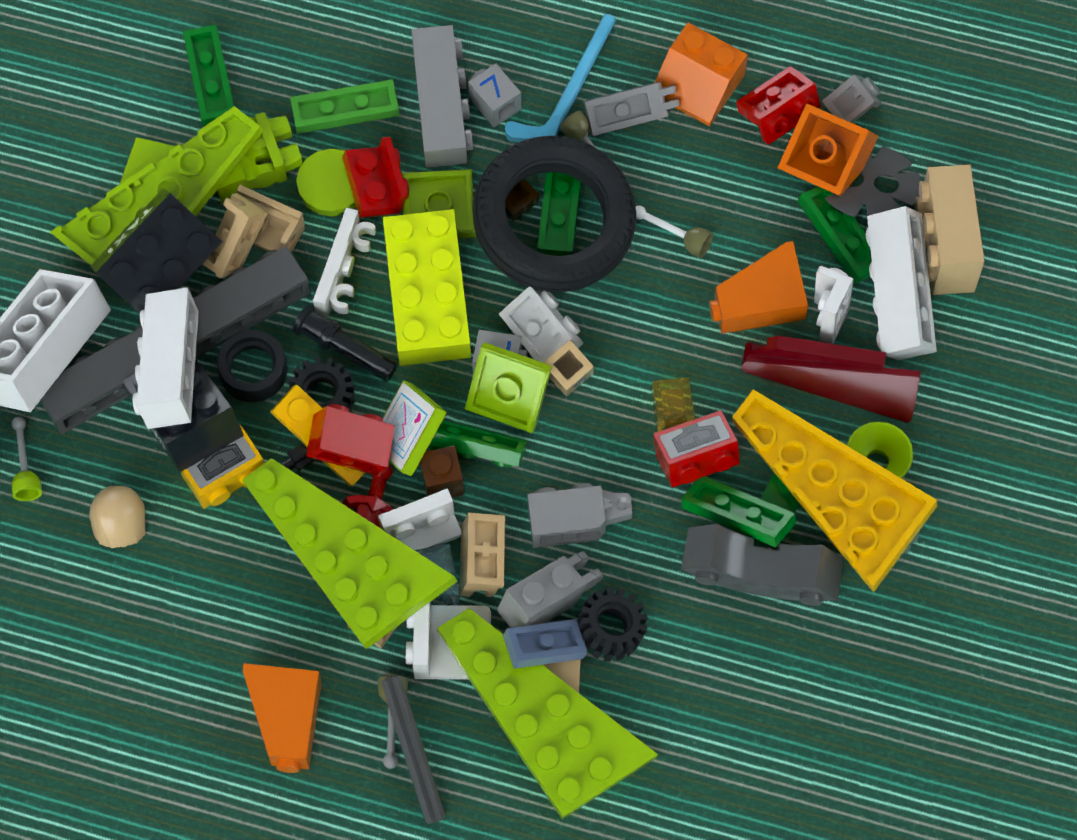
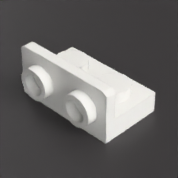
[814,266,853,344]
[499,287,583,362]
[378,488,462,553]

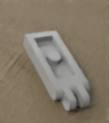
[583,82,680,136]

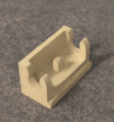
[224,185,305,252]
[202,193,267,278]
[459,512,505,597]

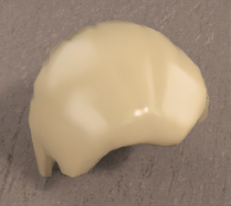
[89,486,145,548]

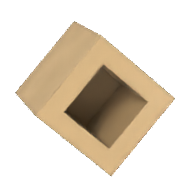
[543,340,594,397]

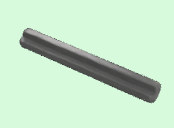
[382,675,445,824]

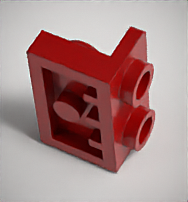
[736,66,821,144]
[342,136,409,218]

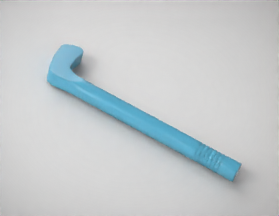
[505,14,616,143]

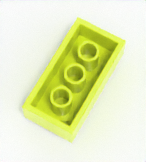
[383,209,471,366]

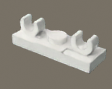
[313,208,376,319]

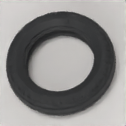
[473,136,636,292]

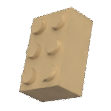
[914,165,985,295]

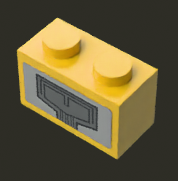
[181,424,264,509]

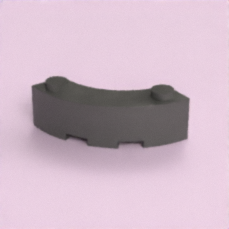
[681,524,844,606]

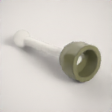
[636,206,714,258]

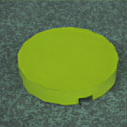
[296,149,356,217]

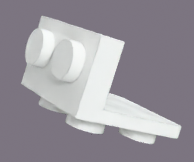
[406,602,491,679]

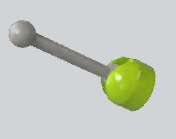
[11,417,42,501]

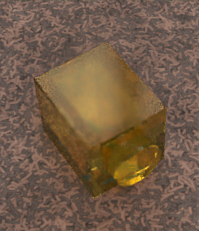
[651,377,695,432]

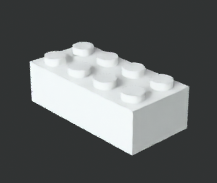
[0,269,111,412]

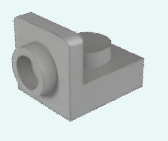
[822,74,882,123]

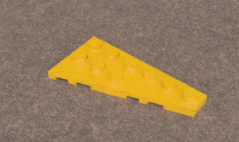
[732,389,937,592]

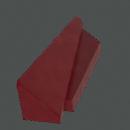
[742,336,921,423]

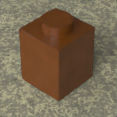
[420,446,464,497]

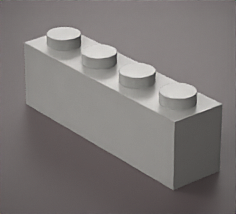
[411,25,473,168]

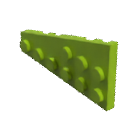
[50,106,264,265]
[242,458,458,649]
[437,608,658,819]

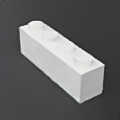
[866,206,937,360]
[133,287,199,429]

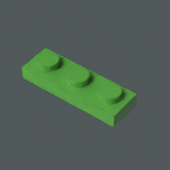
[290,79,400,134]

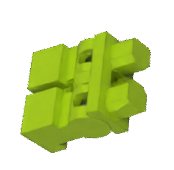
[197,112,303,204]

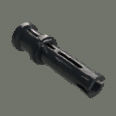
[292,305,398,382]

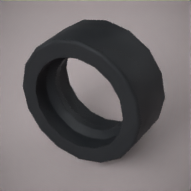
[216,329,287,403]

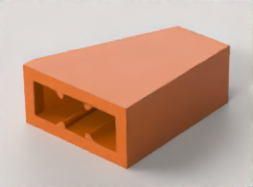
[709,241,808,334]
[243,663,322,773]

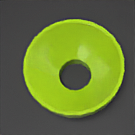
[847,422,913,479]

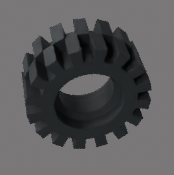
[288,357,355,413]
[577,588,648,662]

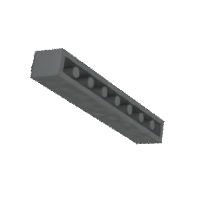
[40,246,311,435]

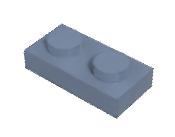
[503,619,587,669]

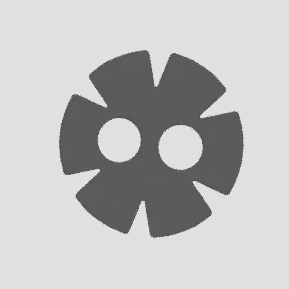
[823,146,921,217]

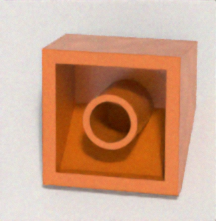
[654,22,748,127]
[777,103,879,196]

